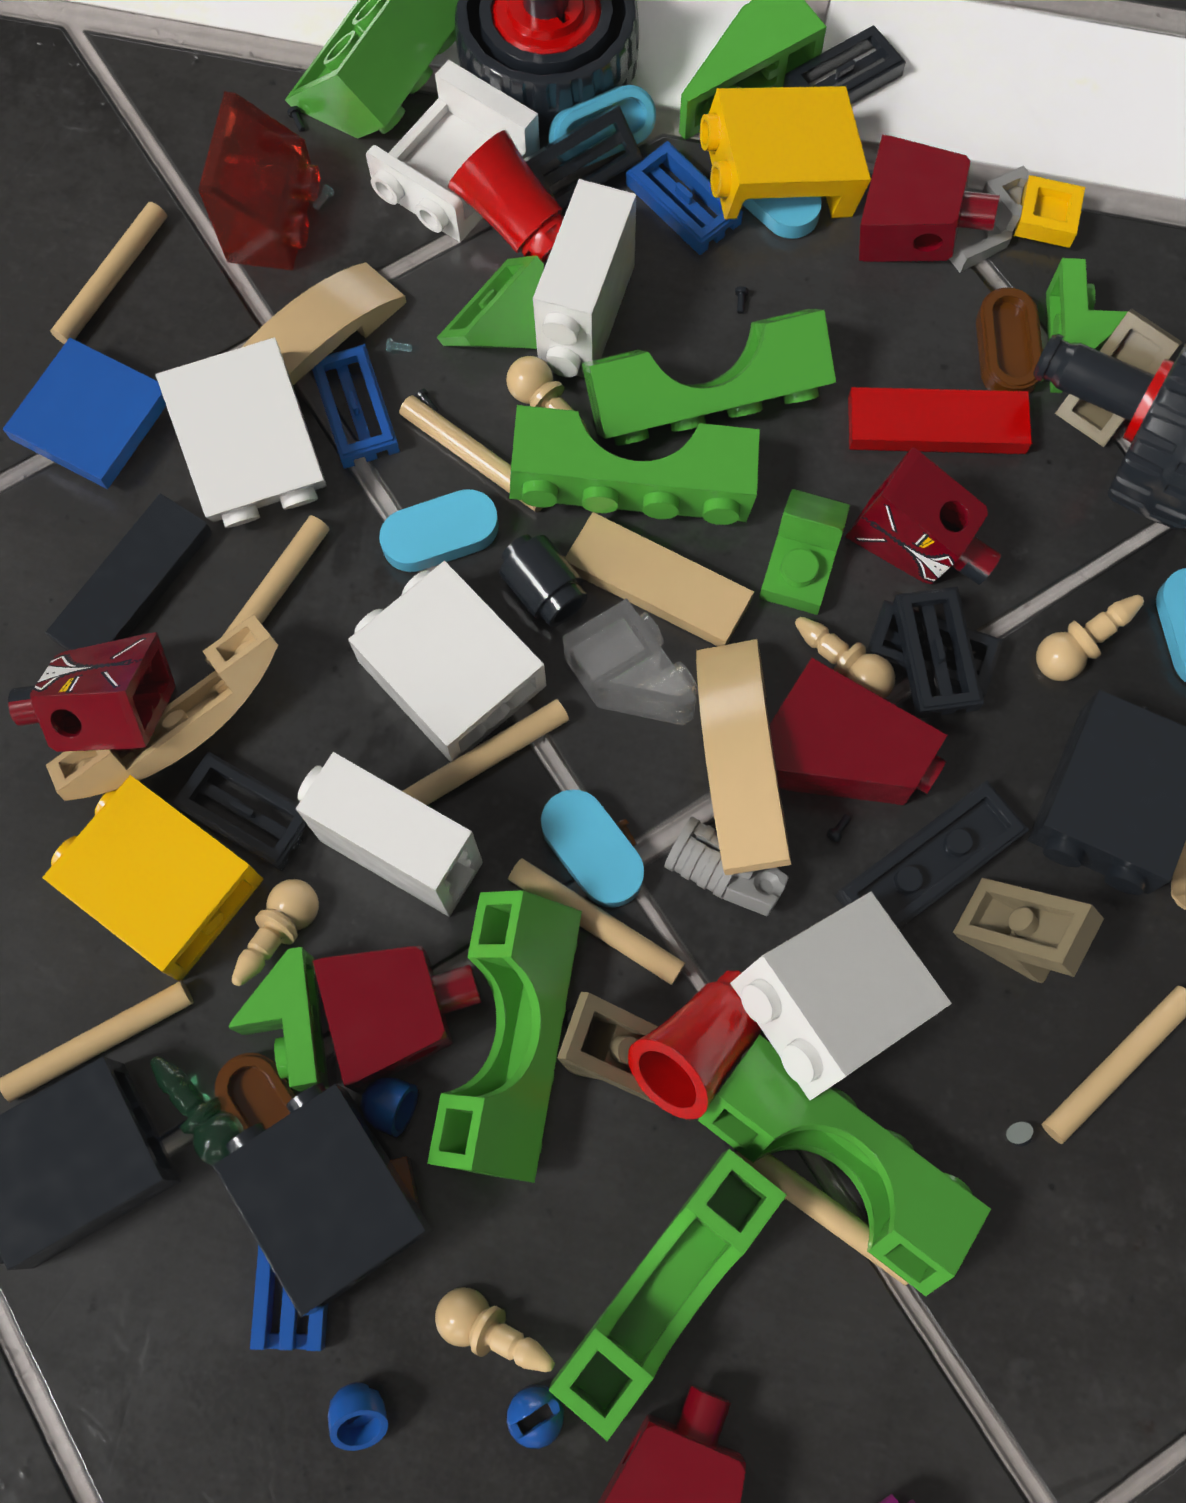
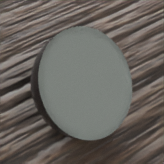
[1006,1122,1034,1147]

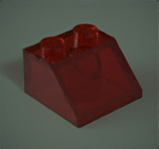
[198,91,320,271]

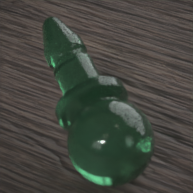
[150,1056,244,1166]

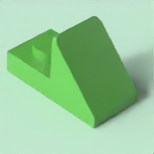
[1046,258,1128,393]
[759,489,850,615]
[229,947,329,1092]

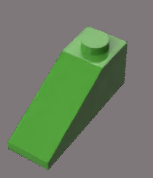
[679,0,827,140]

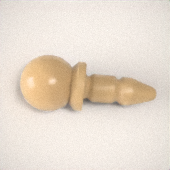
[506,356,591,437]
[1036,595,1144,681]
[795,617,895,699]
[232,879,319,986]
[435,1287,555,1372]

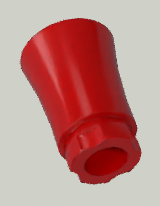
[448,130,564,263]
[628,970,761,1119]

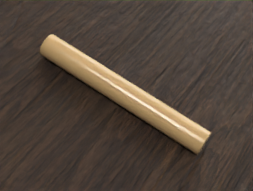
[50,202,167,344]
[399,395,542,513]
[205,515,330,668]
[402,699,569,805]
[508,858,686,985]
[0,981,193,1102]
[1042,986,1186,1144]
[735,1151,908,1286]

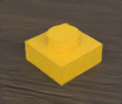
[1014,175,1085,248]

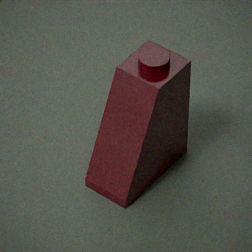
[769,658,947,805]

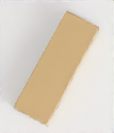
[565,512,754,646]

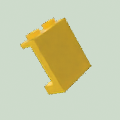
[700,86,871,219]
[42,775,264,981]

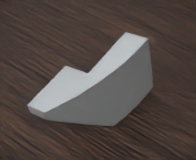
[949,166,1029,273]

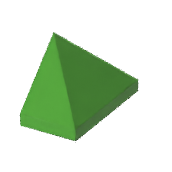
[437,255,544,349]

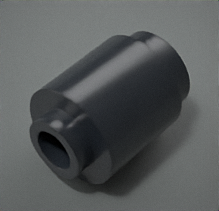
[499,534,588,627]

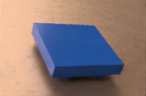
[3,338,166,489]

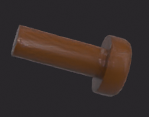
[616,819,637,847]

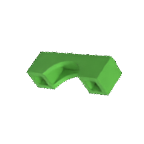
[582,309,836,445]
[509,405,760,525]
[427,890,582,1183]
[698,1035,991,1296]
[549,1149,787,1441]

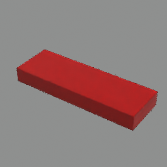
[848,387,1032,454]

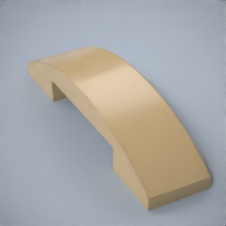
[242,262,407,385]
[46,614,278,801]
[696,639,791,876]

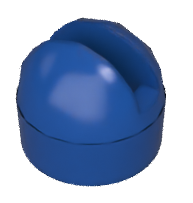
[360,1077,418,1137]
[328,1382,388,1451]
[506,1385,564,1449]

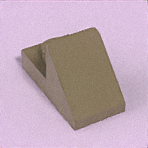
[1055,309,1183,447]
[953,878,1104,983]
[557,992,658,1103]

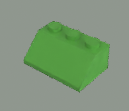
[285,0,458,139]

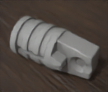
[664,816,789,916]

